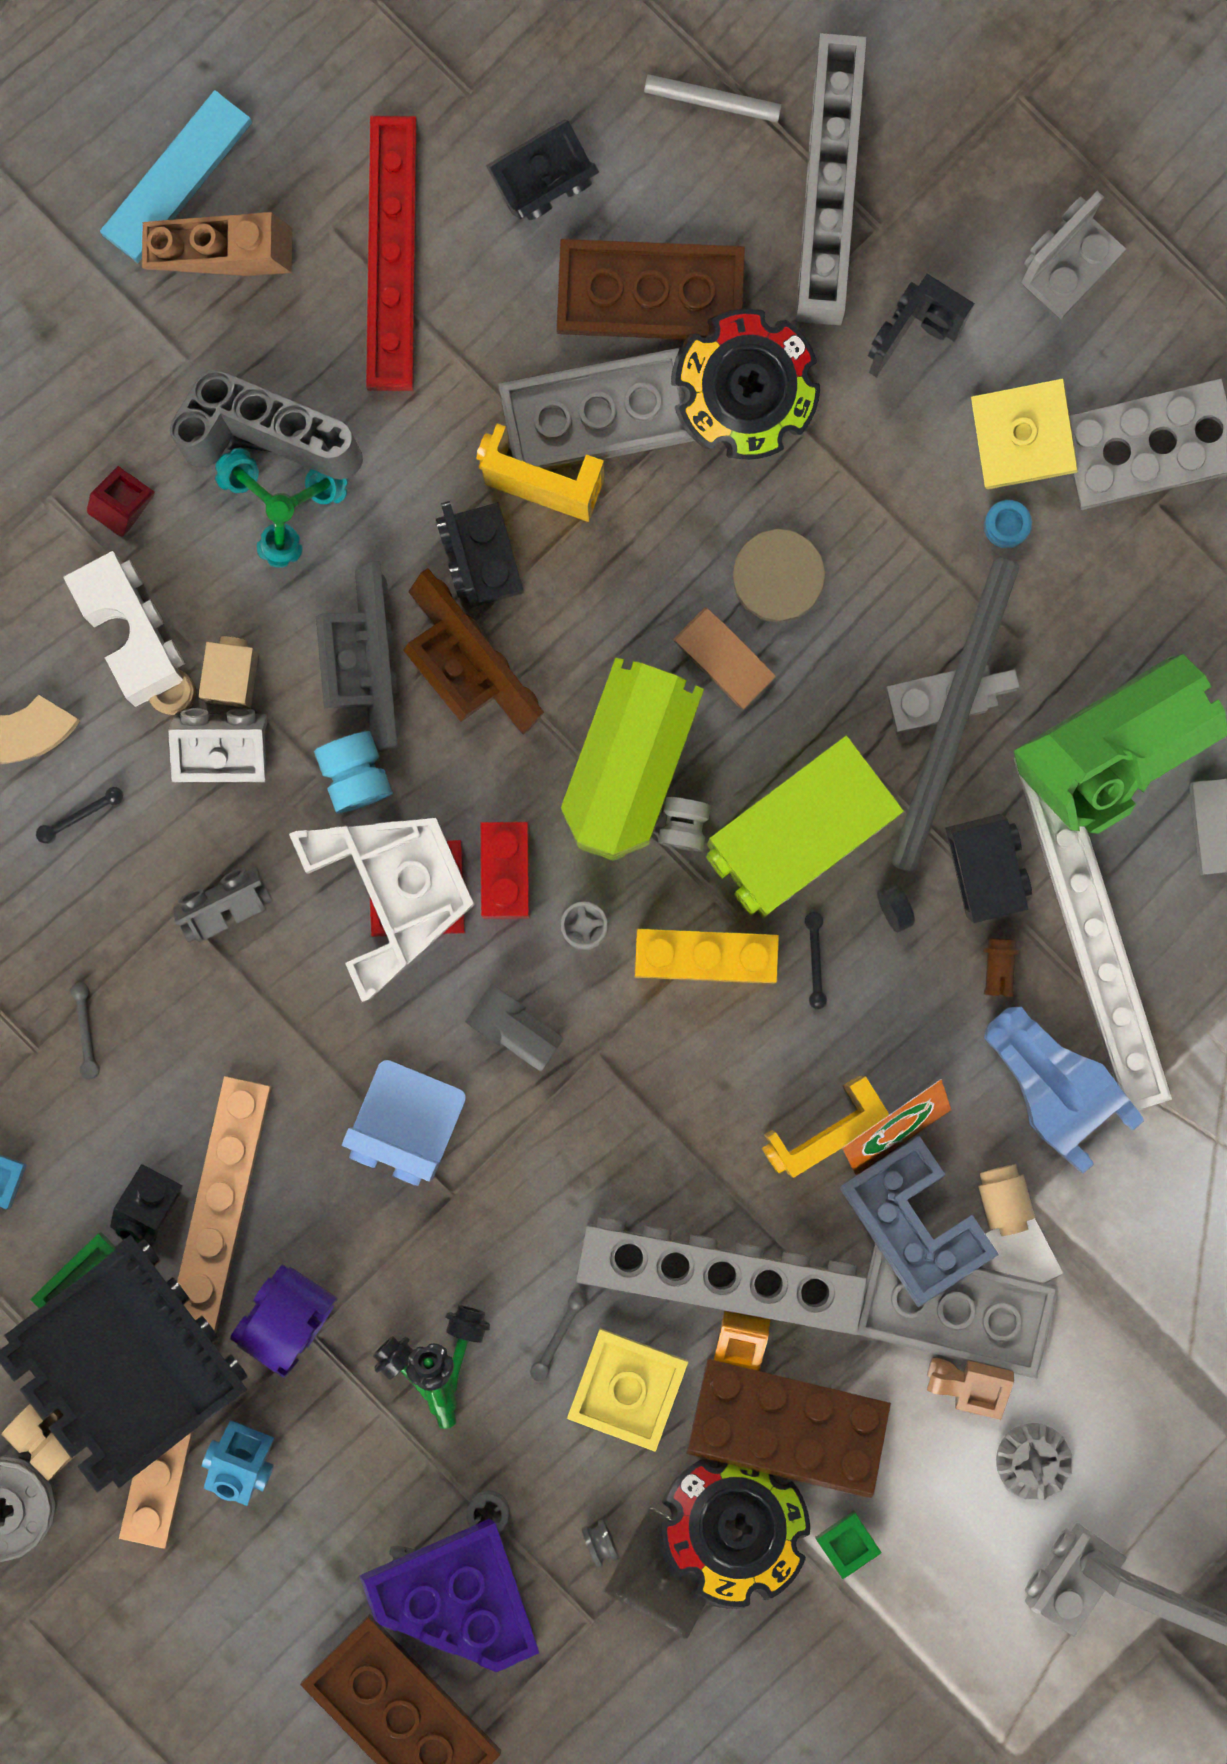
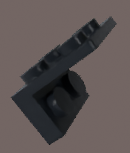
[868,274,975,378]
[435,501,524,608]

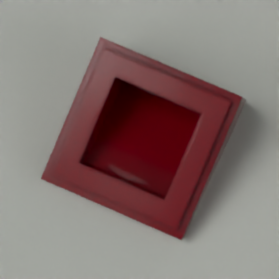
[87,466,155,537]

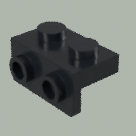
[486,119,599,220]

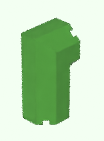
[1014,654,1227,834]

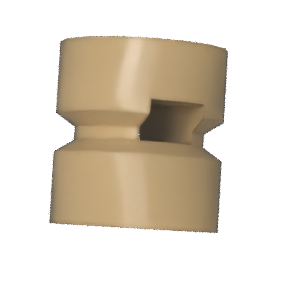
[1,1404,76,1481]

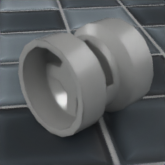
[658,797,711,852]
[561,902,607,950]

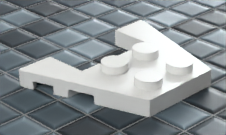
[289,818,475,1002]

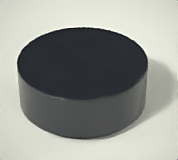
[877,884,915,933]

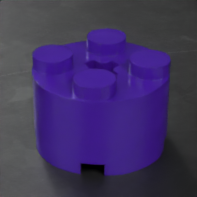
[230,1264,338,1378]

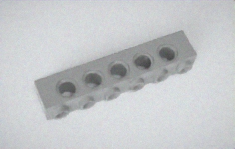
[795,33,866,326]
[576,1217,866,1335]

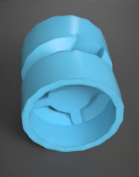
[314,731,393,814]

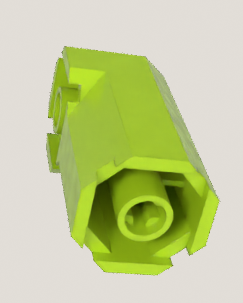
[561,657,704,861]

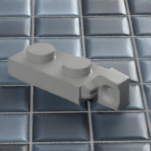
[885,665,1020,733]

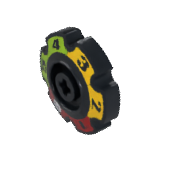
[671,309,820,460]
[657,1460,810,1609]

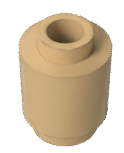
[978,1164,1035,1236]

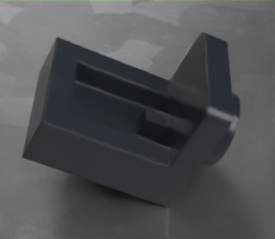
[110,1164,183,1247]

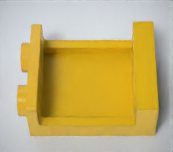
[476,423,605,522]
[762,1076,890,1178]

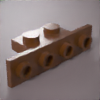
[403,568,544,734]

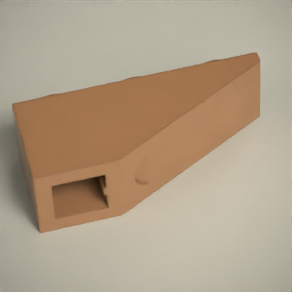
[142,212,292,276]

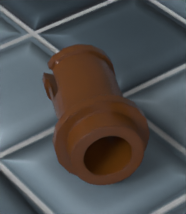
[983,938,1020,997]

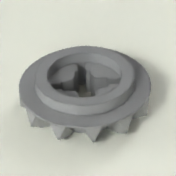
[996,1423,1072,1500]

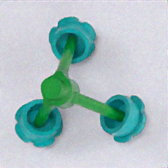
[215,448,348,568]

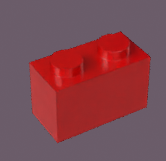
[480,822,530,919]

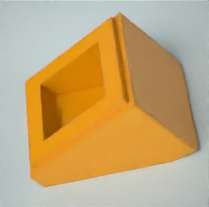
[713,1310,770,1371]

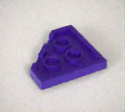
[359,1519,539,1673]

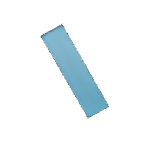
[100,90,252,263]

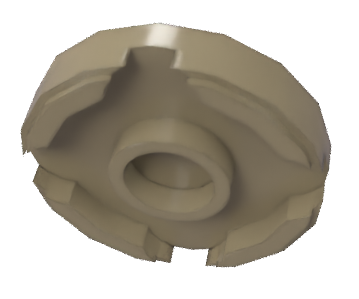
[732,529,825,622]

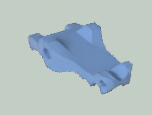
[984,1007,1144,1174]

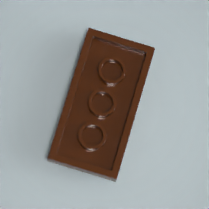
[557,239,745,339]
[686,1359,891,1498]
[300,1614,502,1764]

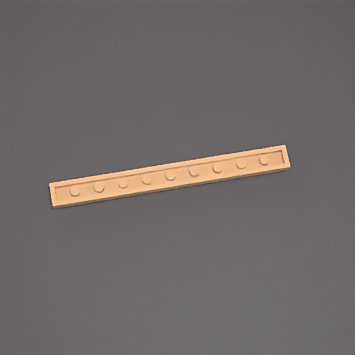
[119,1076,272,1549]

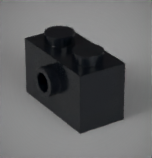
[945,814,1032,923]

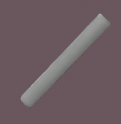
[644,74,782,123]

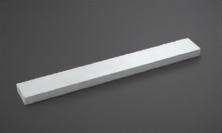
[1014,757,1172,1110]

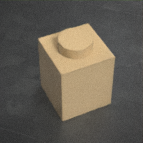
[198,636,259,709]

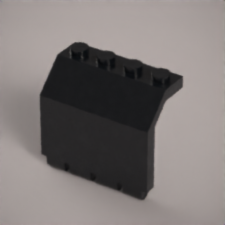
[0,1235,248,1493]

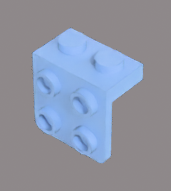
[341,1060,466,1186]

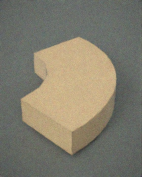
[0,695,81,764]

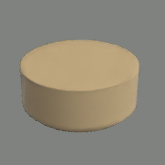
[149,669,196,716]

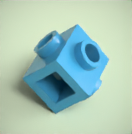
[201,1420,274,1506]

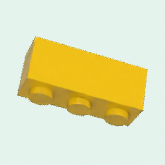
[635,929,779,984]

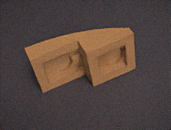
[673,607,776,710]

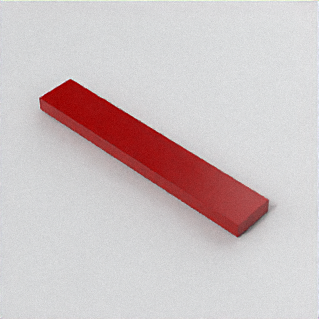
[366,116,417,391]

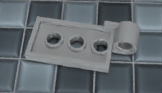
[1070,379,1227,510]

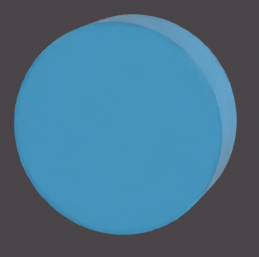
[984,500,1032,548]

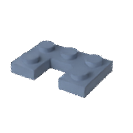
[840,1136,999,1307]

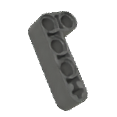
[170,370,363,479]

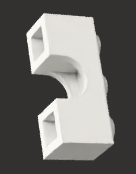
[63,551,185,707]

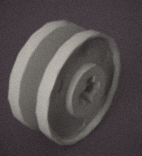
[0,1455,57,1562]

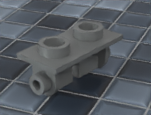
[173,866,273,942]

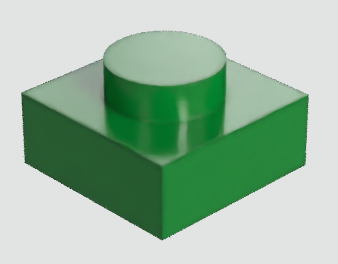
[815,1511,882,1579]

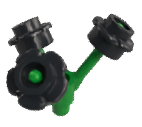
[373,1305,490,1429]

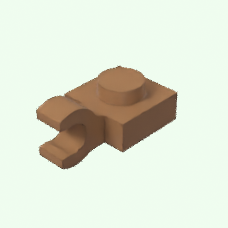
[927,1358,1014,1420]

